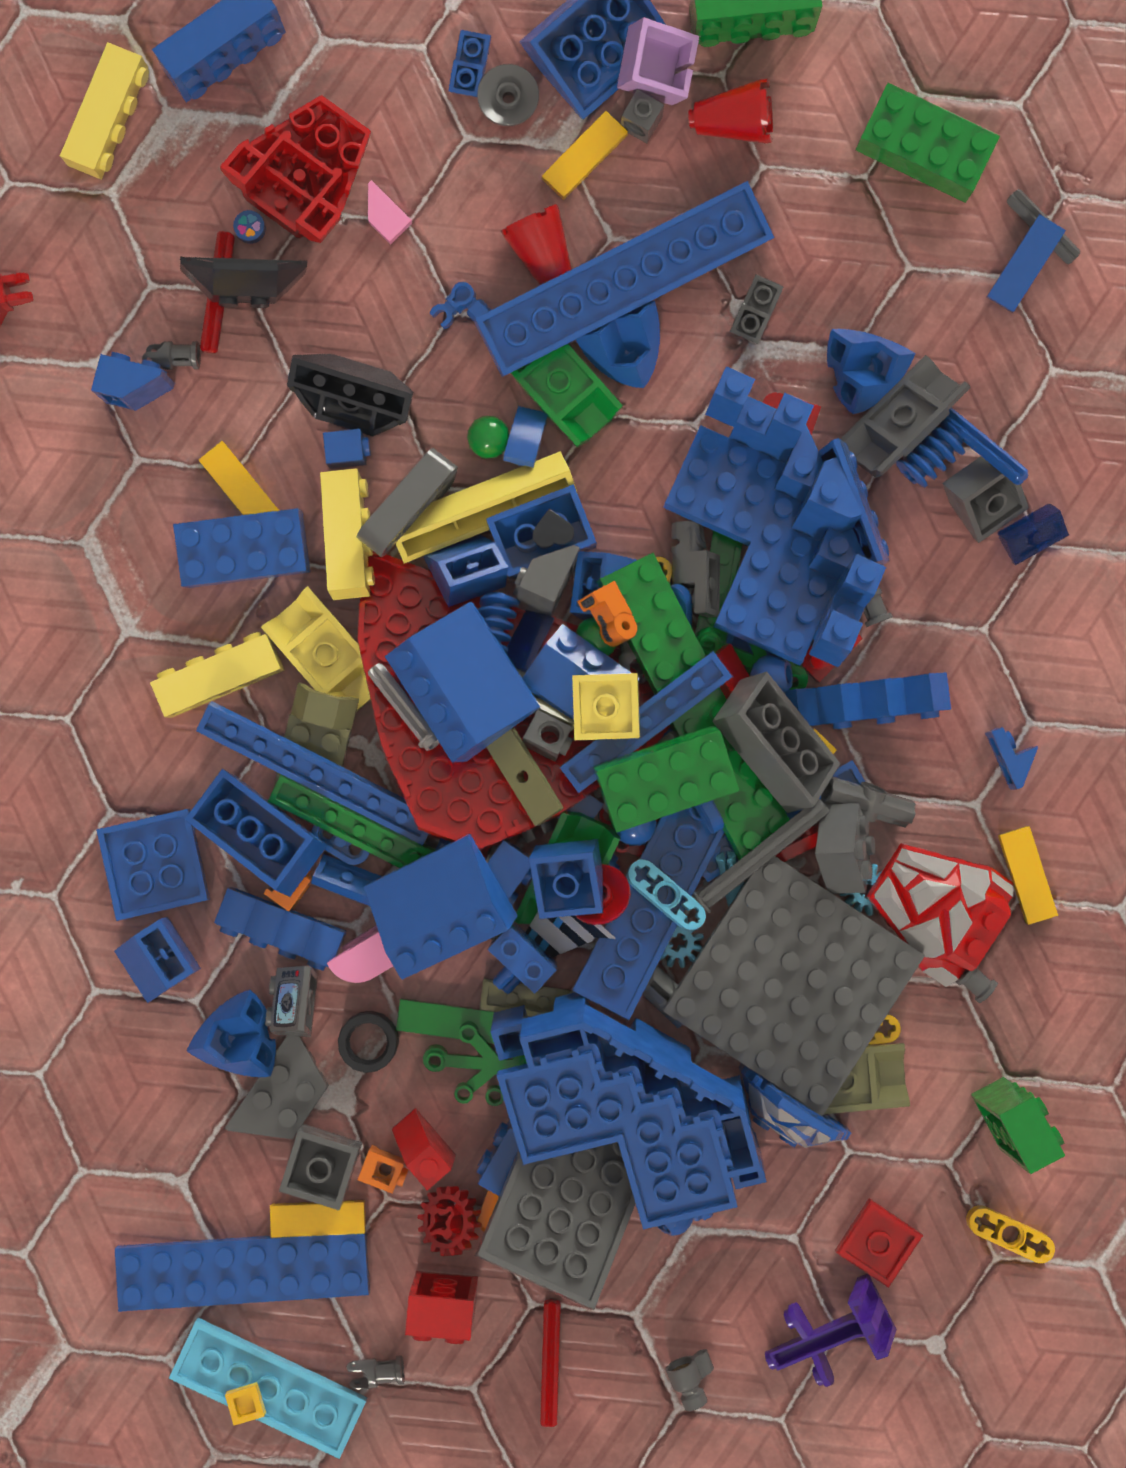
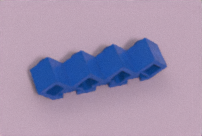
[785,672,951,730]

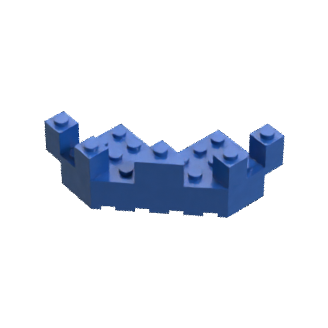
[663,366,886,667]
[490,993,767,1230]

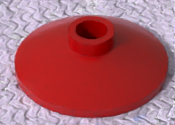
[575,864,631,925]

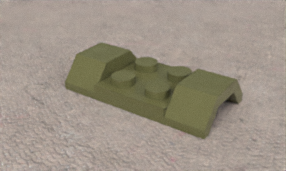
[273,683,359,811]
[780,1043,910,1115]

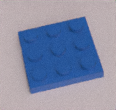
[96,809,210,921]

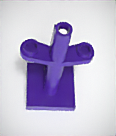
[765,1274,897,1387]

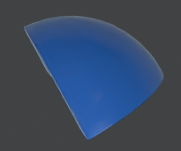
[576,301,660,388]
[827,329,916,414]
[186,990,276,1077]

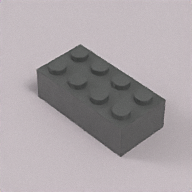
[712,671,840,813]

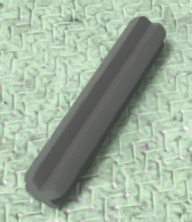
[1007,189,1081,264]

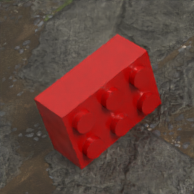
[405,1271,478,1344]

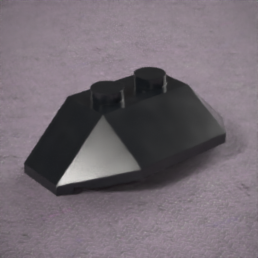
[180,256,307,308]
[287,354,414,436]

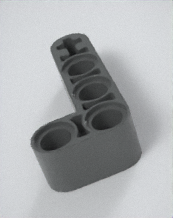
[356,448,458,558]

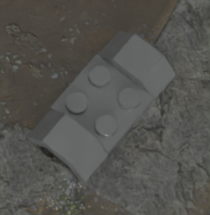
[841,355,970,478]

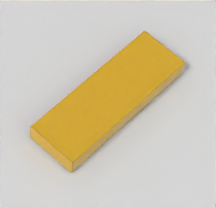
[542,111,628,200]
[199,441,280,515]
[998,826,1058,925]
[270,1200,366,1238]

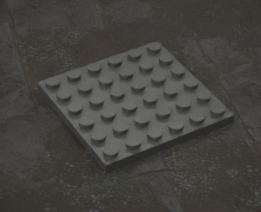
[662,856,925,1116]

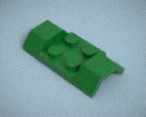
[510,344,623,448]
[514,811,621,924]

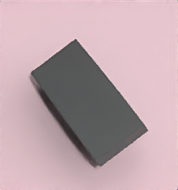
[730,274,784,344]

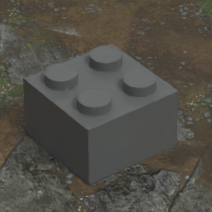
[815,803,875,894]
[279,1124,363,1210]

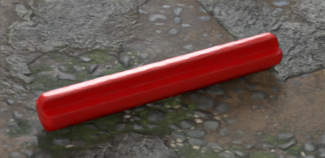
[200,231,235,353]
[540,1299,561,1427]

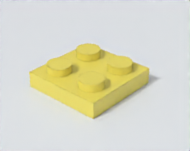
[572,673,640,740]

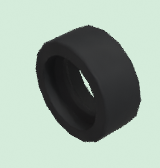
[338,1011,399,1073]

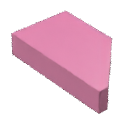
[368,180,412,245]

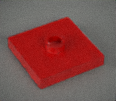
[835,1198,923,1288]

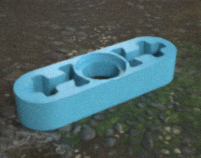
[626,859,706,931]

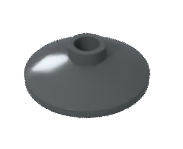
[477,64,539,126]

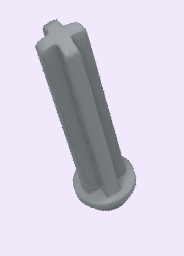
[368,663,439,751]

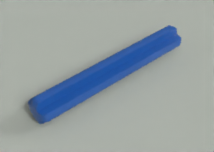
[944,407,1029,485]

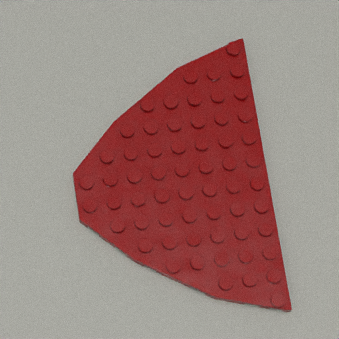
[357,551,670,851]

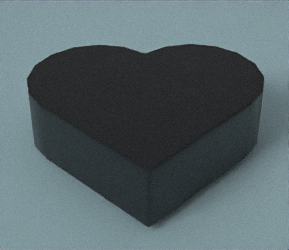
[533,508,574,549]

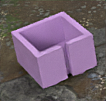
[617,17,699,106]

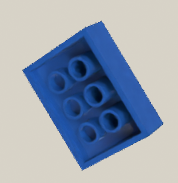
[519,0,666,119]
[818,438,889,565]
[385,602,540,763]
[364,834,518,980]

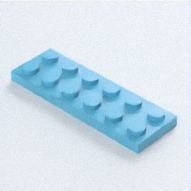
[169,1318,368,1459]

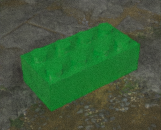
[689,0,823,47]
[856,82,1000,203]
[593,725,740,833]
[971,1077,1065,1175]

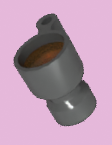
[665,1349,714,1411]

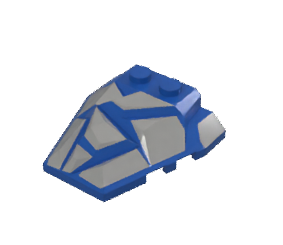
[738,1063,852,1148]

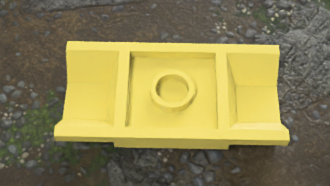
[261,586,370,712]

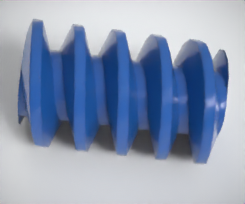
[896,420,965,488]
[478,592,520,653]

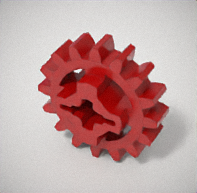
[417,1186,482,1257]

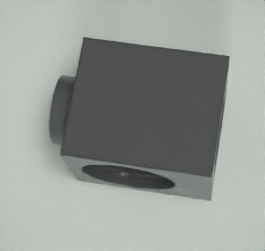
[621,89,664,144]
[523,710,573,762]

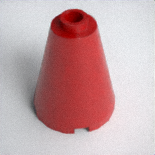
[688,78,773,144]
[501,204,572,285]

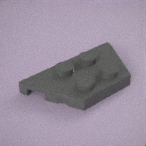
[225,1035,329,1139]

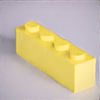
[60,42,149,180]
[320,468,375,600]
[150,632,285,718]

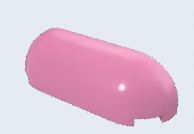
[327,925,393,983]

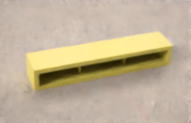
[396,451,578,563]

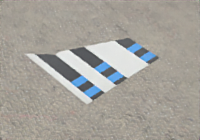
[525,912,616,957]

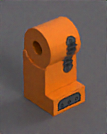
[577,581,637,647]

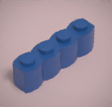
[214,887,347,971]

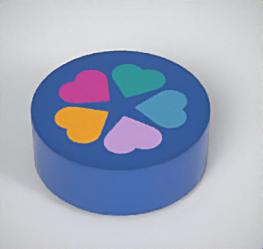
[233,210,266,244]

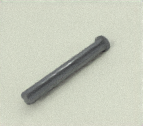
[693,799,829,913]

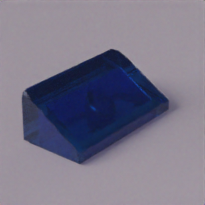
[997,504,1069,565]
[506,610,555,673]

